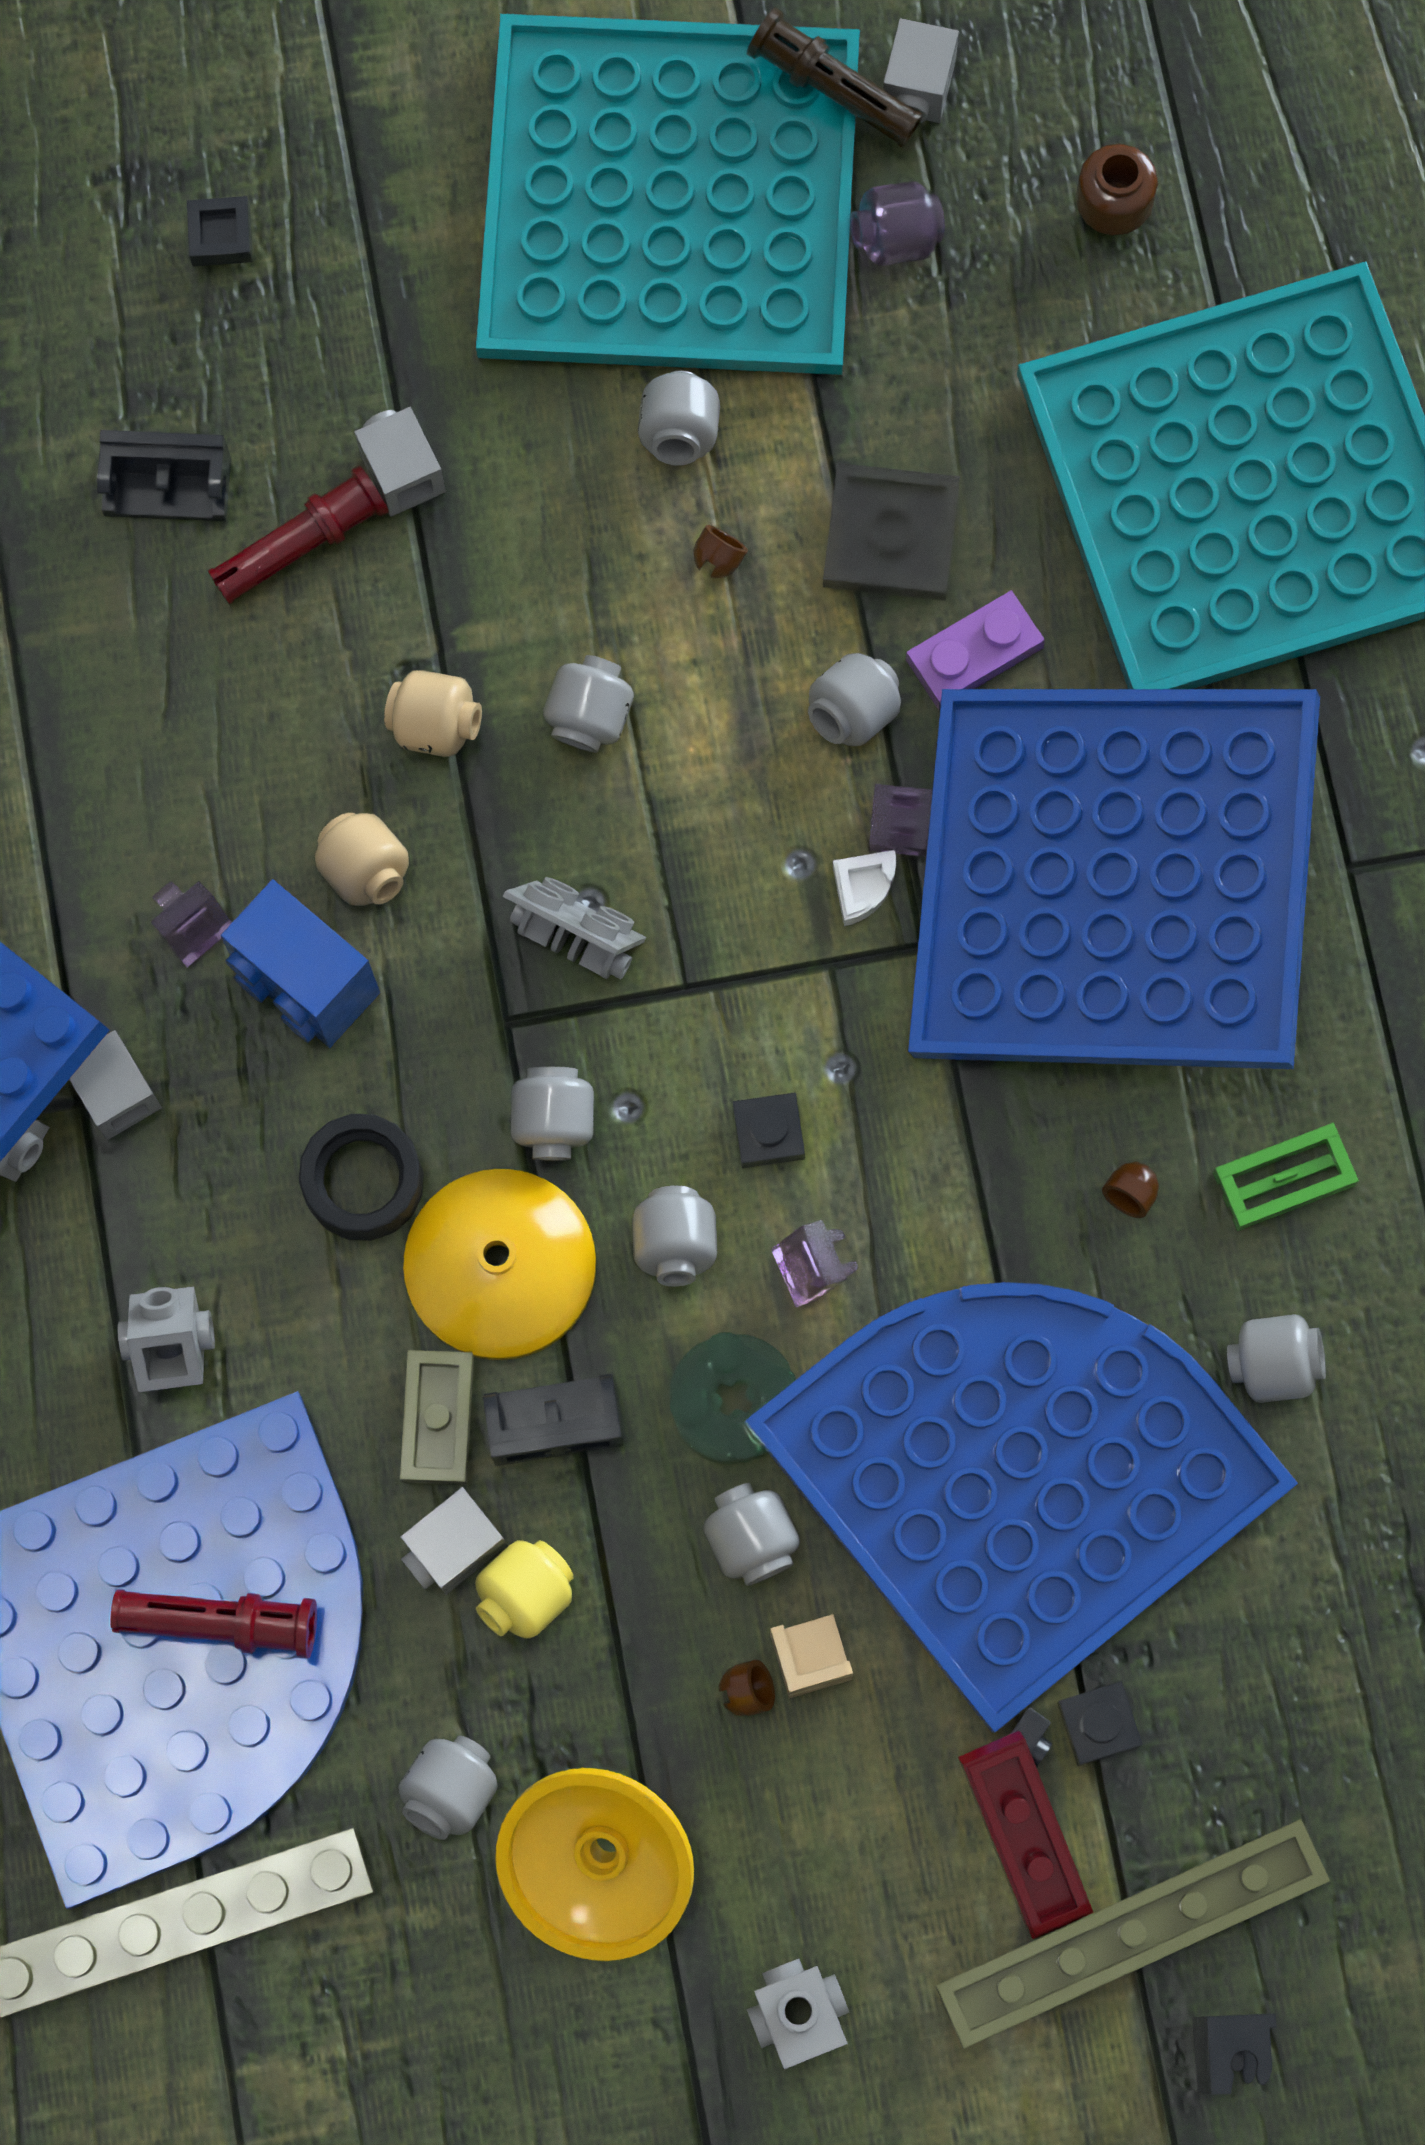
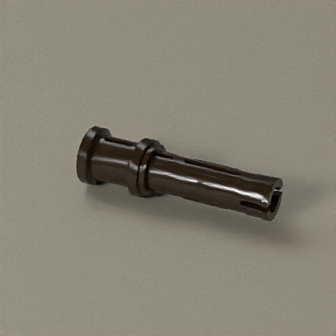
[746,7,923,148]

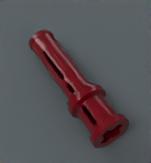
[208,465,389,605]
[110,1589,317,1659]

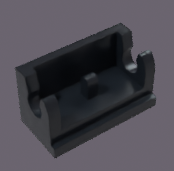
[97,430,231,522]
[483,1374,623,1466]
[1192,2013,1277,2095]

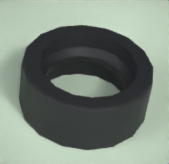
[299,1114,424,1241]

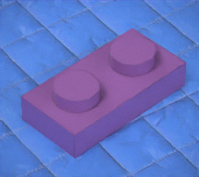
[906,590,1045,710]

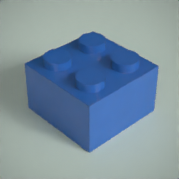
[220,879,380,1048]

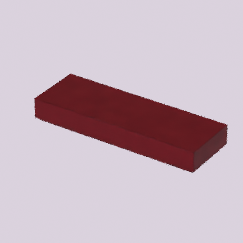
[958,1731,1094,1939]

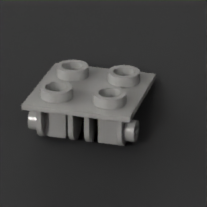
[503,877,646,980]

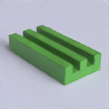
[1213,1122,1359,1231]

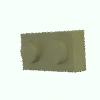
[400,1350,474,1485]

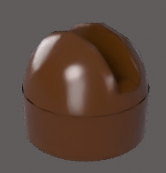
[693,525,748,578]
[1102,1162,1159,1218]
[718,1659,775,1716]

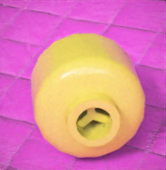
[475,1540,574,1639]

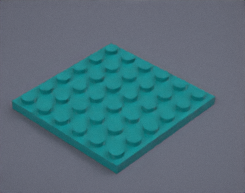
[476,14,860,375]
[1017,261,1425,689]

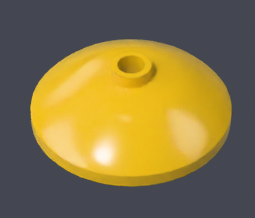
[403,1169,596,1360]
[495,1768,694,1961]

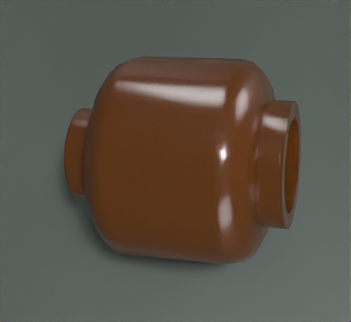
[1076,143,1158,236]

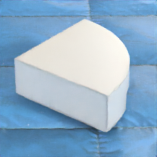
[833,850,896,926]

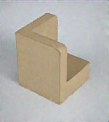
[770,1614,853,1699]

